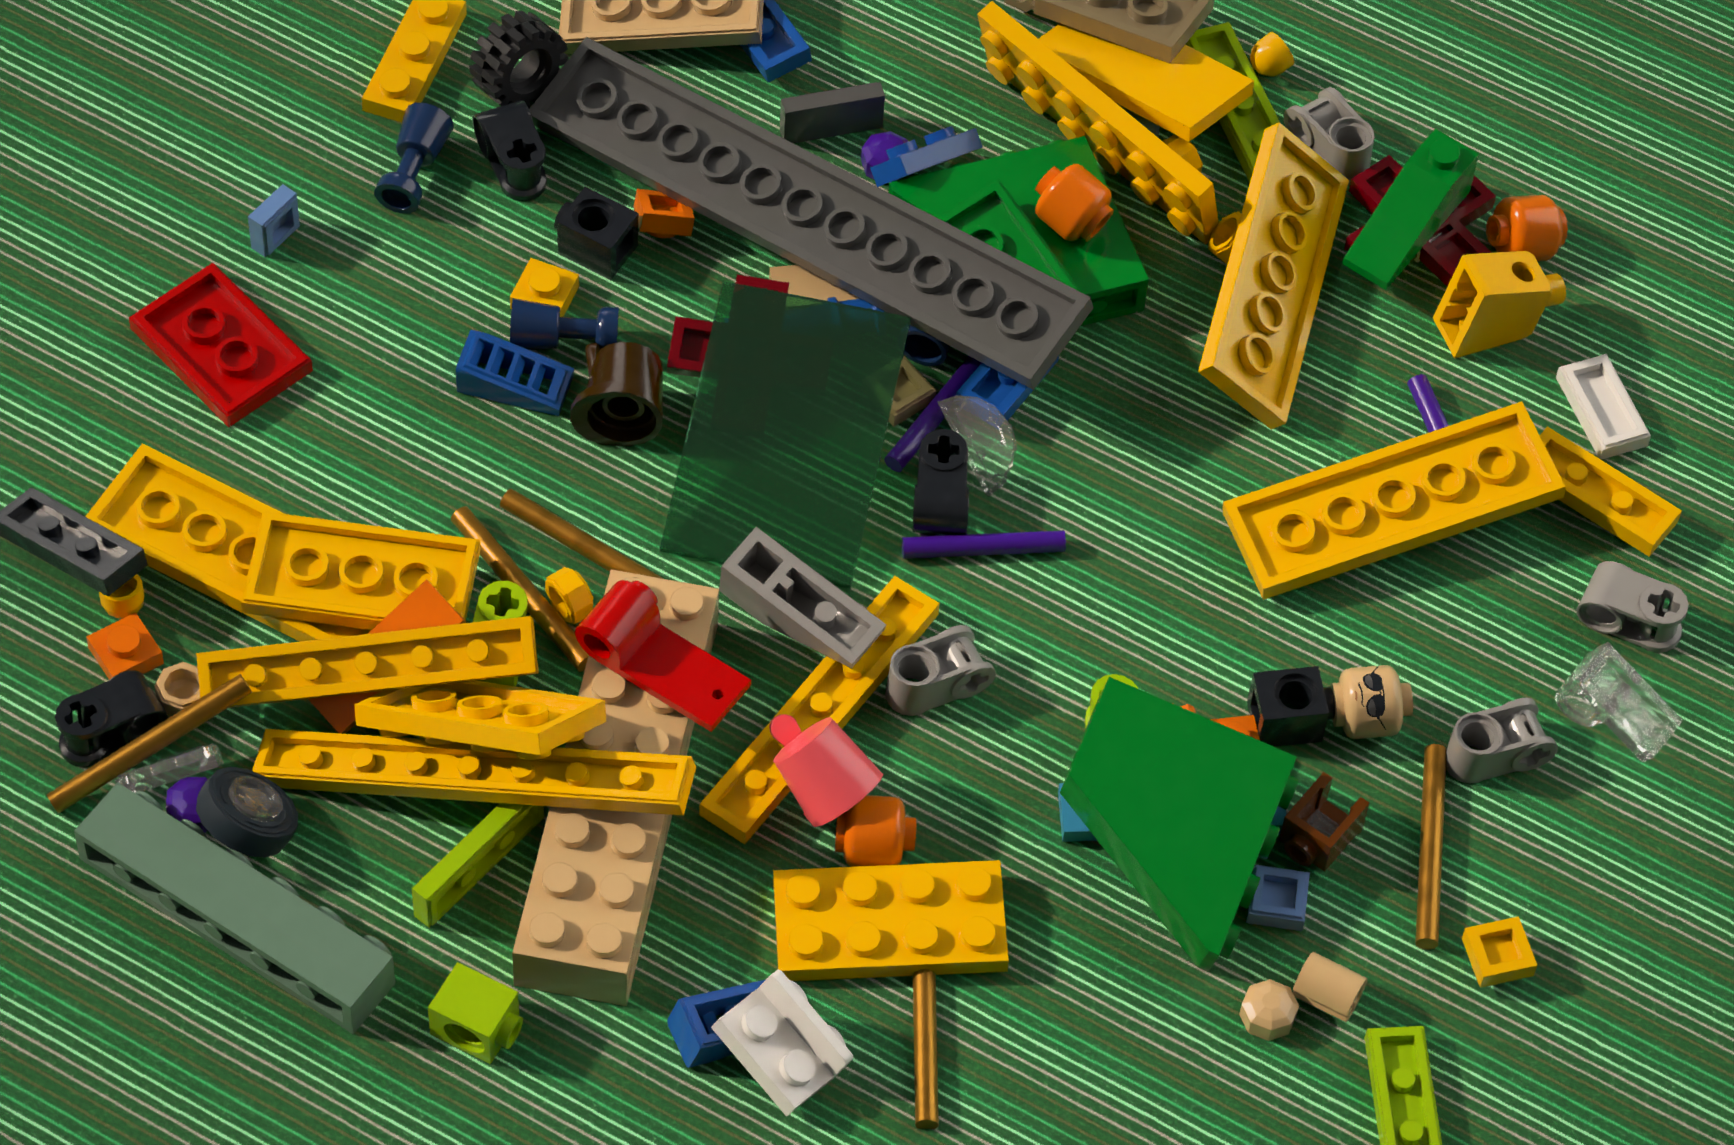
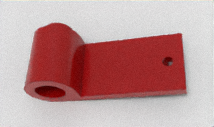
[574,580,751,732]

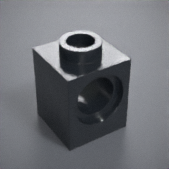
[554,187,639,280]
[1247,666,1335,747]

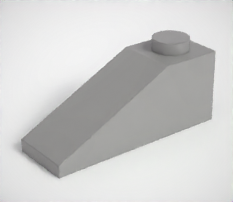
[719,527,886,669]

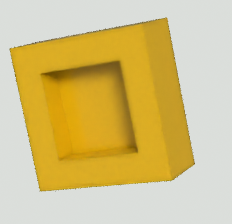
[510,258,579,317]
[1462,916,1537,988]

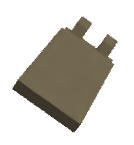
[1004,0,1214,63]

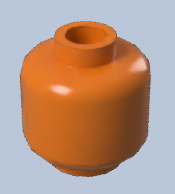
[1035,164,1114,242]
[1486,195,1568,262]
[835,795,916,867]

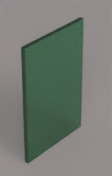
[660,281,911,589]

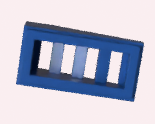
[456,330,574,416]
[667,979,766,1068]

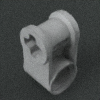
[1284,87,1375,185]
[1576,561,1689,653]
[885,625,996,716]
[1446,698,1558,784]

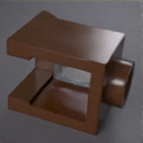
[1279,772,1370,872]

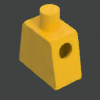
[1433,251,1566,358]

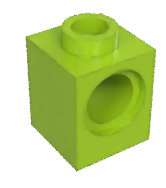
[428,962,523,1064]

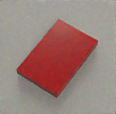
[129,263,313,428]

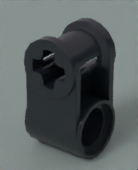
[472,100,547,201]
[912,429,969,535]
[55,670,169,767]

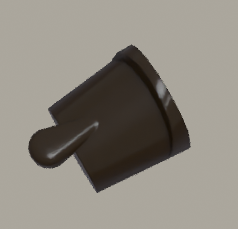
[570,342,663,446]

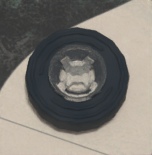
[196,767,298,858]

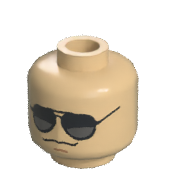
[1330,665,1413,739]

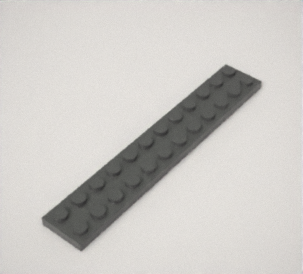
[529,37,1093,390]

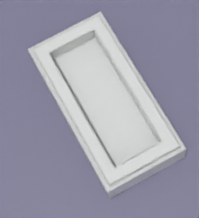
[1556,354,1651,460]

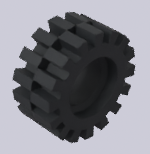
[469,11,568,109]

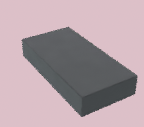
[779,82,885,143]

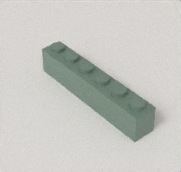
[74,782,395,1034]

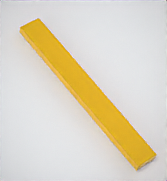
[252,729,696,816]

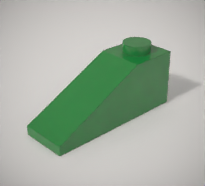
[1342,128,1479,290]

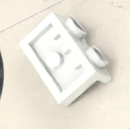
[711,969,853,1117]

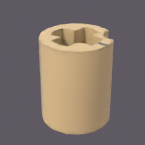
[1293,952,1368,1022]

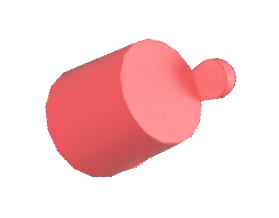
[769,714,884,827]

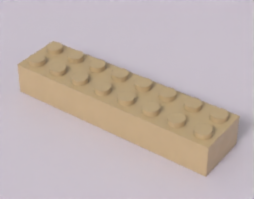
[512,569,719,1006]

